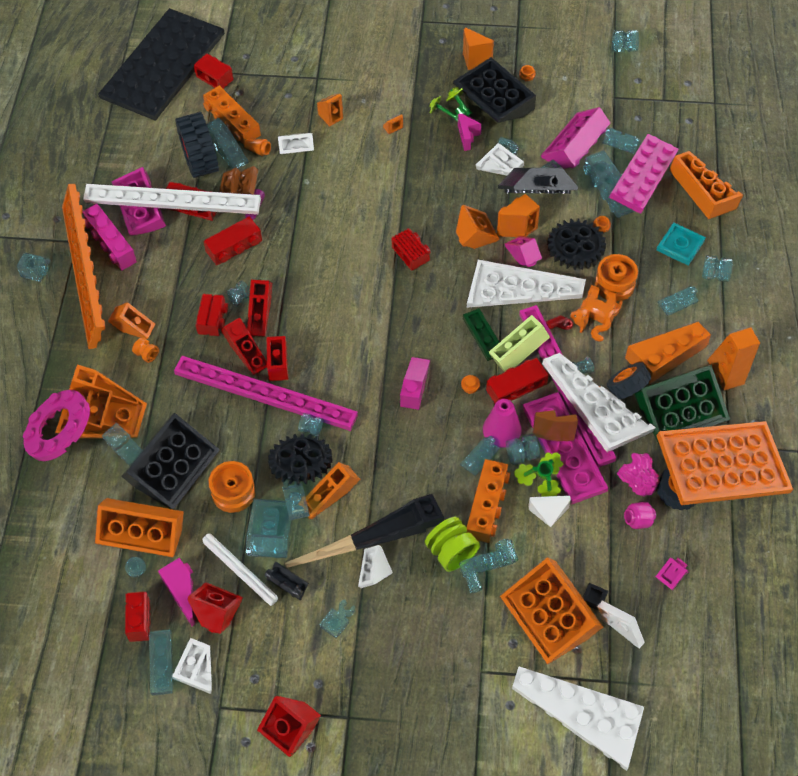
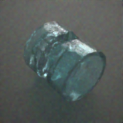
[612,30,639,52]
[702,255,733,282]
[506,434,540,465]

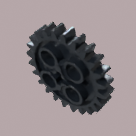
[547,218,606,270]
[268,433,333,485]

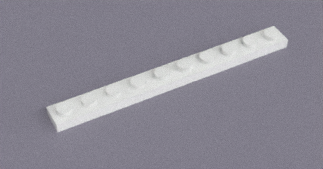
[83,184,261,214]

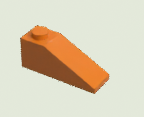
[298,462,361,519]

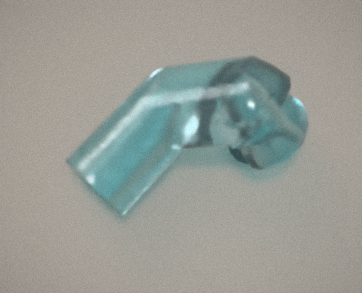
[498,137,519,156]

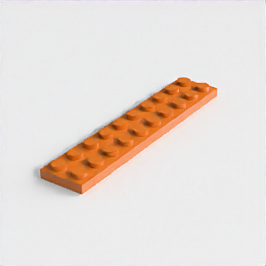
[62,184,105,349]

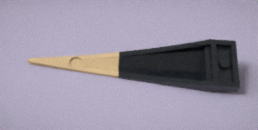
[285,494,445,568]

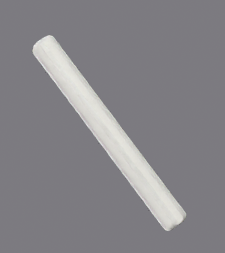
[202,534,278,606]

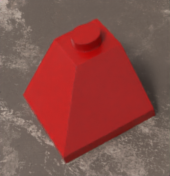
[187,582,243,634]
[257,696,321,757]

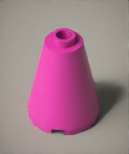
[483,399,522,448]

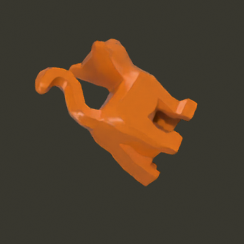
[570,285,623,342]

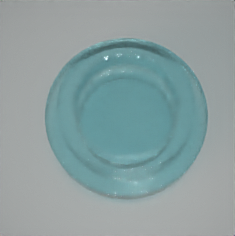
[125,557,146,577]

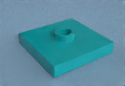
[656,222,706,266]

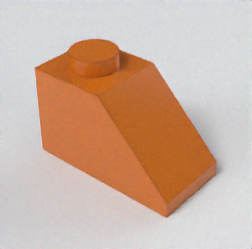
[317,94,343,127]
[108,302,155,339]

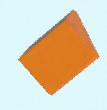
[463,27,494,70]

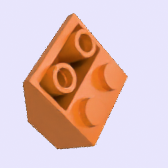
[497,194,540,237]

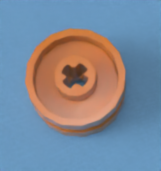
[595,254,638,302]
[209,461,255,513]

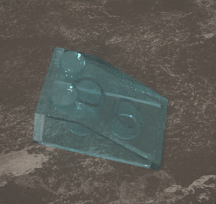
[246,499,293,558]

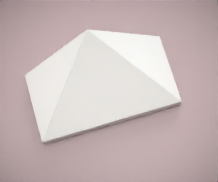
[278,133,314,154]
[529,496,571,527]
[358,545,393,588]

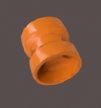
[132,337,159,363]

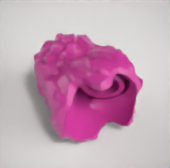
[617,453,660,497]

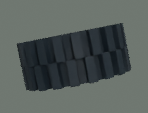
[175,112,219,178]

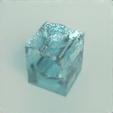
[16,252,48,282]

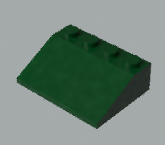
[635,365,730,445]

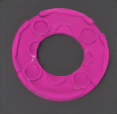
[23,390,90,461]

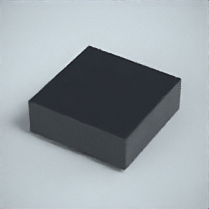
[582,583,608,611]

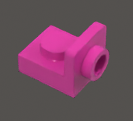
[655,557,689,590]

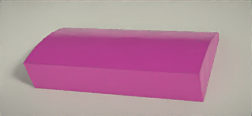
[111,167,166,235]

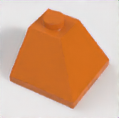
[456,205,499,249]

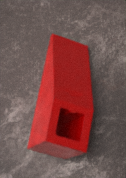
[221,318,267,375]

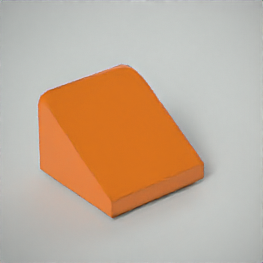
[383,114,403,134]

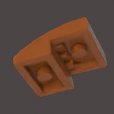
[219,166,258,195]
[533,410,578,441]

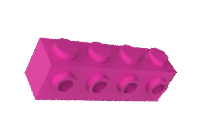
[82,204,137,271]

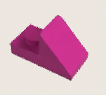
[458,114,481,151]

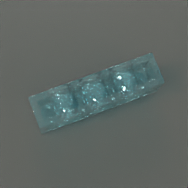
[583,150,635,218]

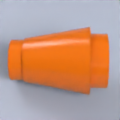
[244,139,271,156]

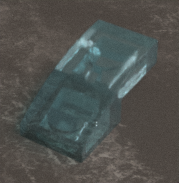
[102,423,143,466]

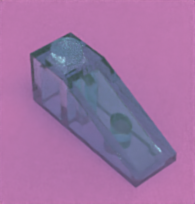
[207,118,249,169]

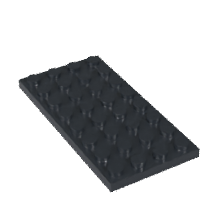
[98,8,225,121]

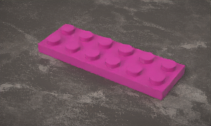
[609,134,679,214]
[523,392,608,505]

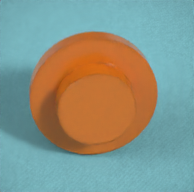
[519,65,536,81]
[593,216,611,233]
[461,375,480,394]

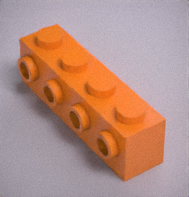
[203,85,261,145]
[466,459,511,543]

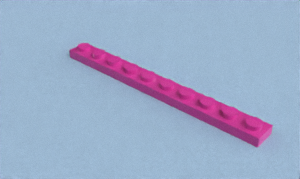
[519,305,616,467]
[174,356,358,431]

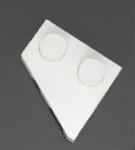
[476,143,524,176]
[597,601,645,649]
[172,638,212,694]

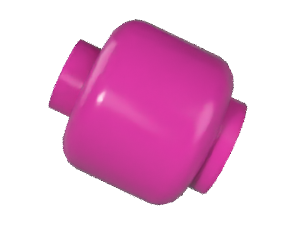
[624,502,656,529]

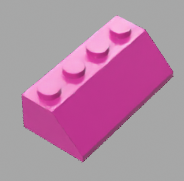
[541,107,610,169]

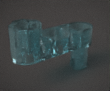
[459,539,518,593]

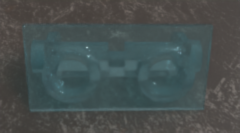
[602,128,641,154]
[657,286,699,316]
[460,436,500,476]

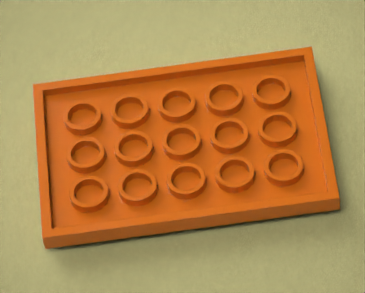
[656,421,793,505]

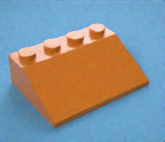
[500,557,604,664]

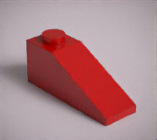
[247,279,273,336]

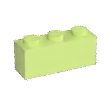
[489,315,550,372]

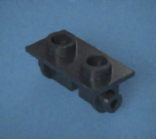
[264,562,309,600]

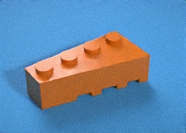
[669,151,743,219]
[625,322,711,384]
[707,327,760,391]

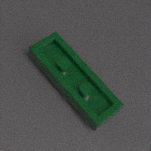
[463,308,500,361]

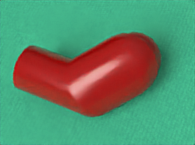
[545,315,573,330]

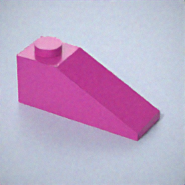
[400,357,430,410]
[158,558,196,626]

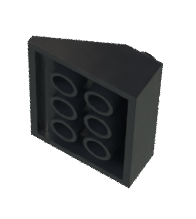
[453,57,536,123]
[121,413,220,509]

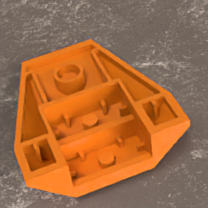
[55,365,147,438]

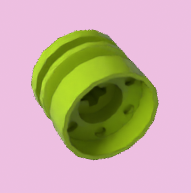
[425,517,480,572]

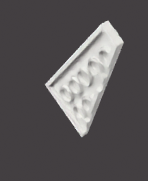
[467,260,586,308]
[542,353,656,452]
[512,667,644,771]

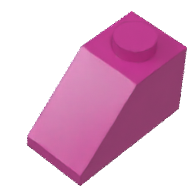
[505,236,542,267]

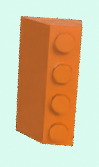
[95,498,184,557]

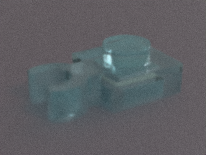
[319,599,355,639]

